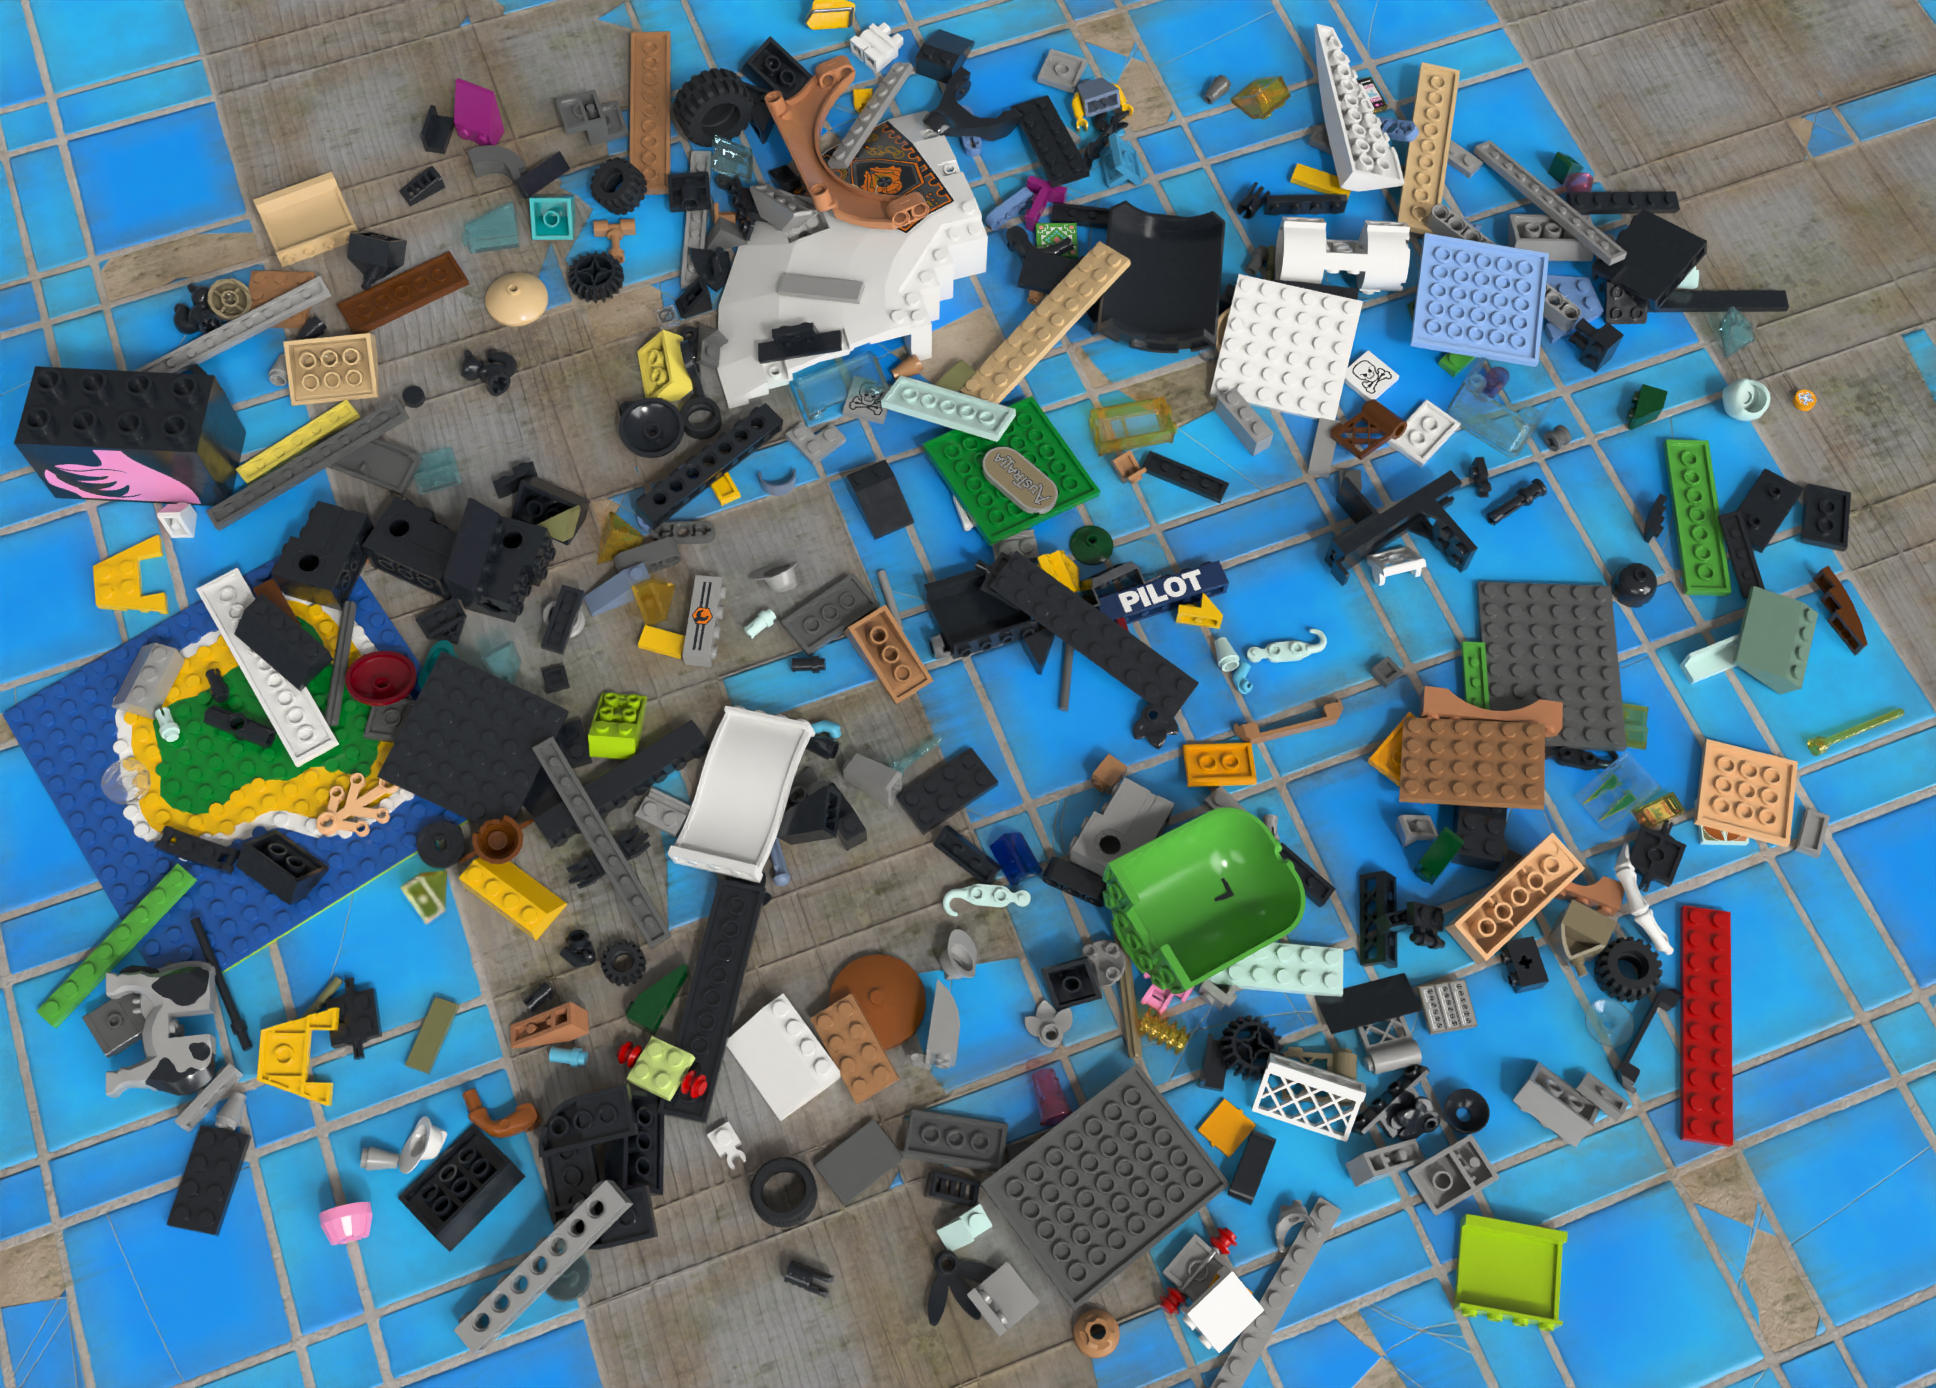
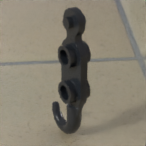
[1545,746,1619,771]

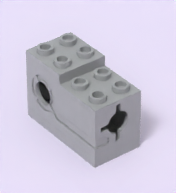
[1067,778,1175,877]

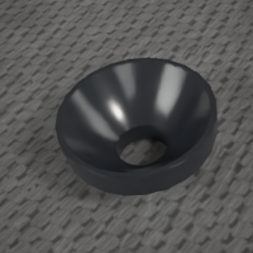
[1443,1089,1490,1135]

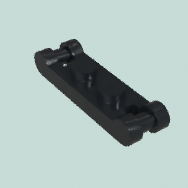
[154,825,241,875]

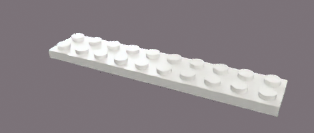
[196,568,339,767]

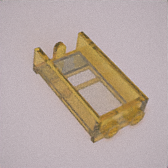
[1088,396,1177,457]

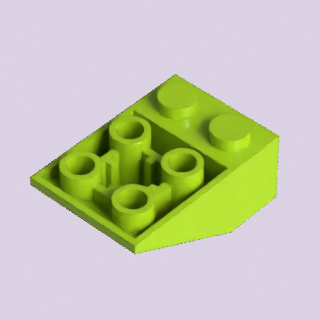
[588,692,647,760]

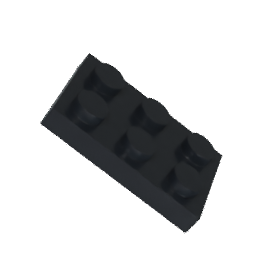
[1800,484,1851,552]

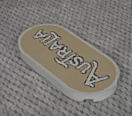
[982,447,1058,514]

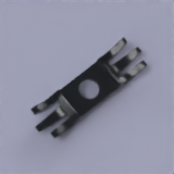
[1084,110,1129,170]
[566,825,651,889]

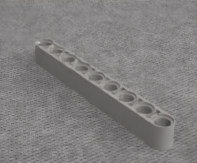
[1426,204,1581,331]

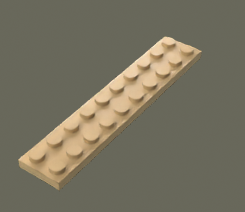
[1396,62,1460,235]
[960,241,1131,404]

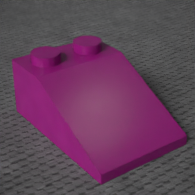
[454,78,505,146]

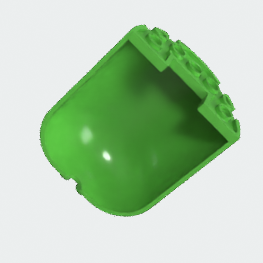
[1102,807,1306,994]

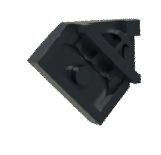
[415,598,467,644]

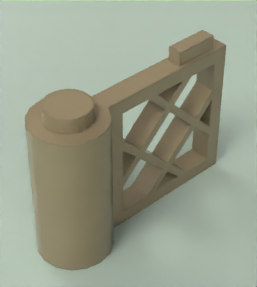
[1282,1047,1357,1107]

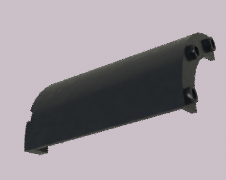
[1097,200,1225,353]

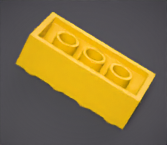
[459,857,567,941]

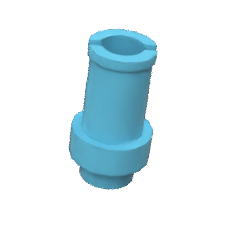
[549,1046,588,1068]

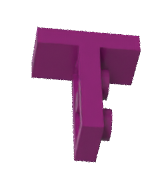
[1024,175,1068,232]

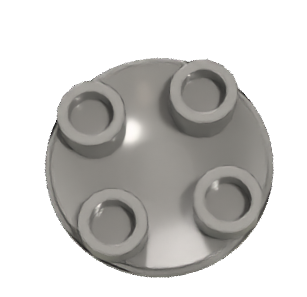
[1081,940,1126,987]

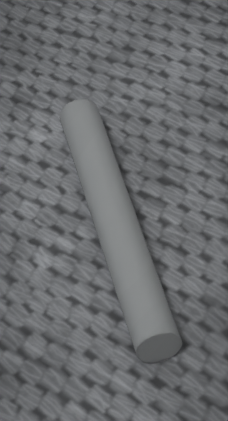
[877,570,904,630]

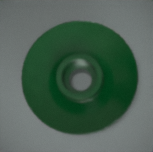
[1070,526,1114,565]

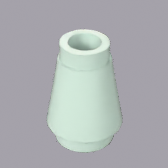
[1214,637,1240,672]

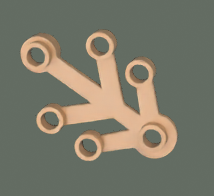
[316,773,399,837]

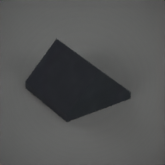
[1041,956,1102,1011]

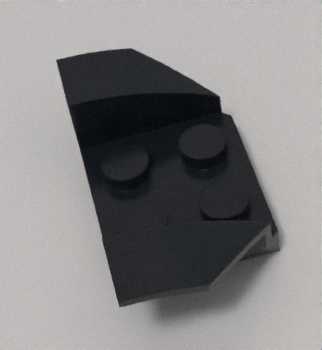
[1080,561,1161,607]

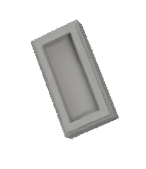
[1794,808,1830,859]

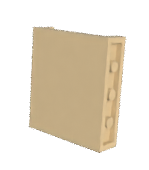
[253,172,358,267]

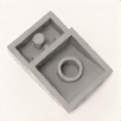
[1408,1134,1500,1216]

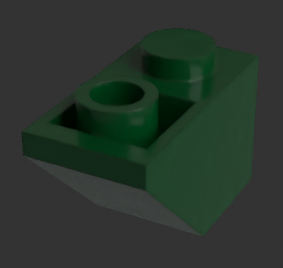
[1626,384,1668,430]

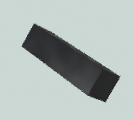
[1374,909,1411,934]

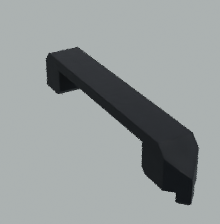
[1615,989,1685,1093]

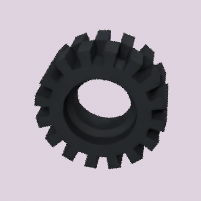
[600,939,646,987]

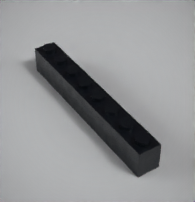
[533,719,709,849]

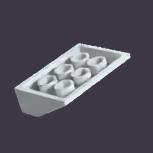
[727,993,841,1121]

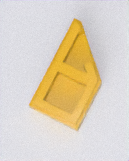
[853,88,873,113]

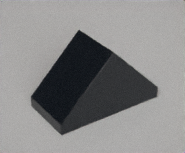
[749,103,775,144]
[675,275,712,319]
[1023,628,1055,675]

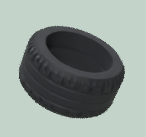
[750,1157,818,1228]

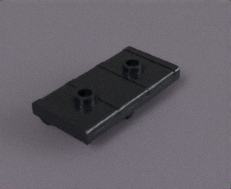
[1736,468,1804,554]

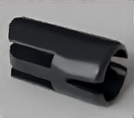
[1236,182,1270,219]

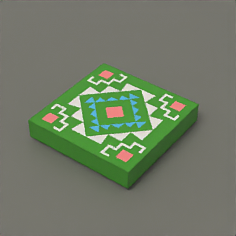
[1036,223,1078,259]

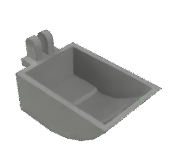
[911,979,960,1070]

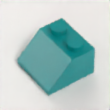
[529,195,576,240]

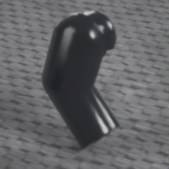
[559,946,596,968]

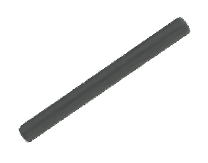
[325,601,357,727]

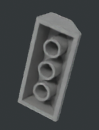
[1507,214,1594,261]

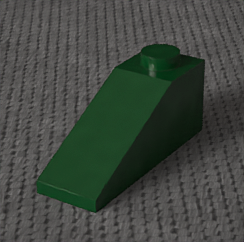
[1413,827,1465,885]
[625,964,690,1036]

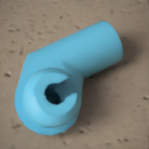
[1233,662,1253,694]
[811,720,842,739]

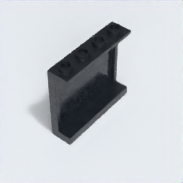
[1591,209,1707,313]
[923,565,1038,659]

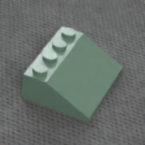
[1733,586,1818,694]

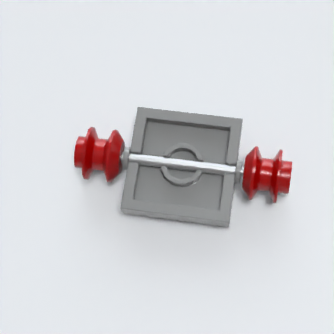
[1159,1227,1237,1315]

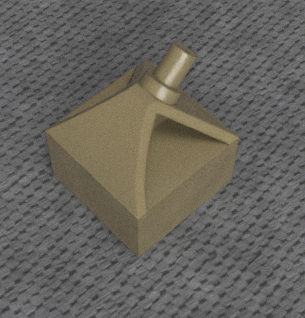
[1548,899,1617,978]

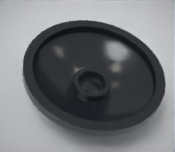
[619,398,684,458]

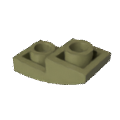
[935,360,976,392]

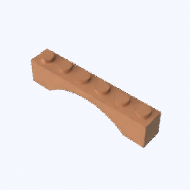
[1419,686,1563,737]

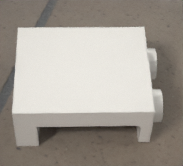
[1180,1266,1264,1353]

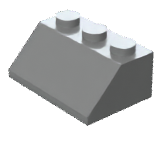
[111,643,185,720]
[1513,1062,1600,1147]

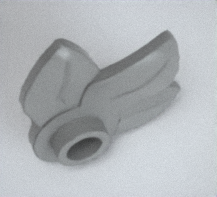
[1025,1000,1073,1048]

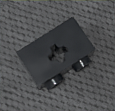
[1500,936,1549,994]

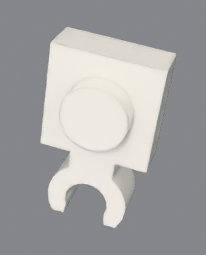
[707,1121,747,1170]

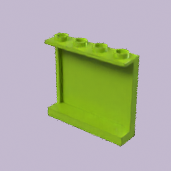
[1454,1214,1568,1331]

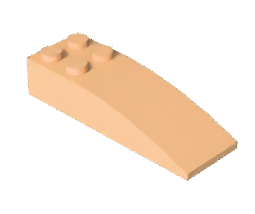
[1444,833,1585,964]

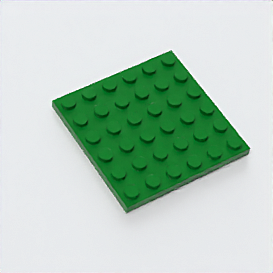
[922,396,1100,546]

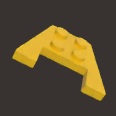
[93,535,169,614]
[257,1008,340,1106]

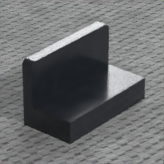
[421,105,455,154]
[1198,1033,1228,1092]

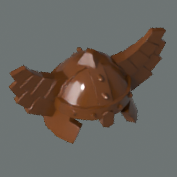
[459,815,534,864]

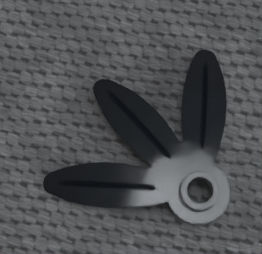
[928,1250,997,1326]

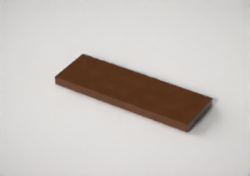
[336,251,469,335]

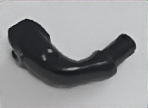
[1006,225,1074,259]

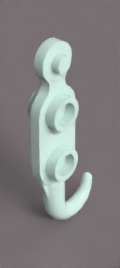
[1247,629,1327,663]
[942,884,1031,917]

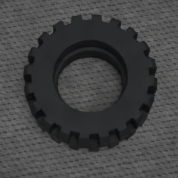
[673,68,754,147]

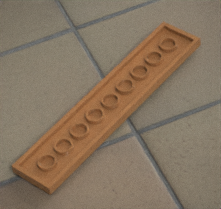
[630,31,671,195]

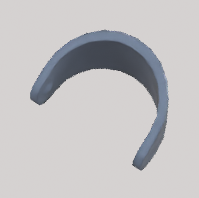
[759,468,796,496]

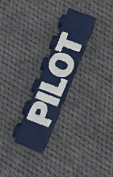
[1095,560,1229,624]

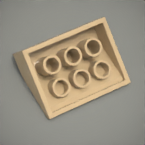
[283,333,379,406]

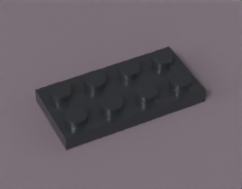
[896,747,998,835]
[166,1125,252,1236]

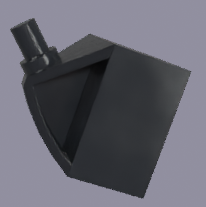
[347,231,407,291]

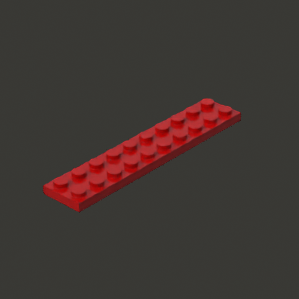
[1680,905,1733,1147]

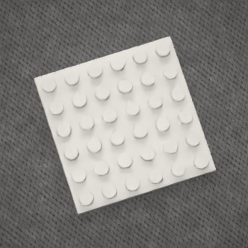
[1210,274,1363,421]

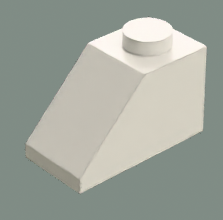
[157,502,197,538]

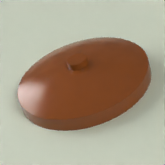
[829,954,926,1050]

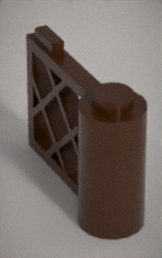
[1330,399,1407,460]

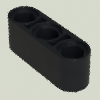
[1041,857,1107,907]
[1227,1129,1276,1206]

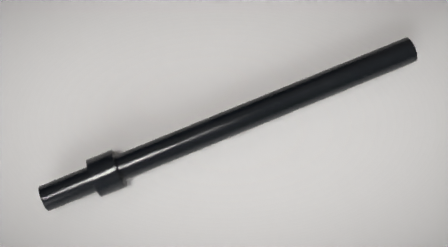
[190,917,253,1051]

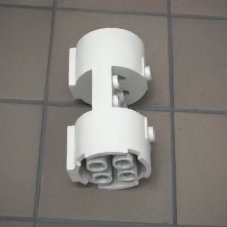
[1275,217,1410,294]

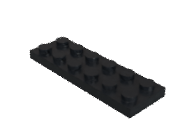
[1011,95,1090,188]

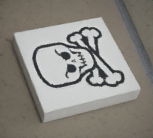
[1344,350,1399,401]

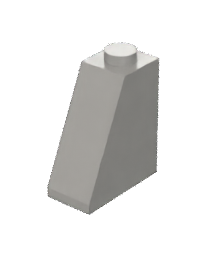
[842,753,902,808]

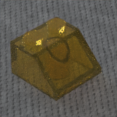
[1230,75,1291,120]

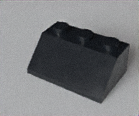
[511,476,590,546]
[236,830,330,905]

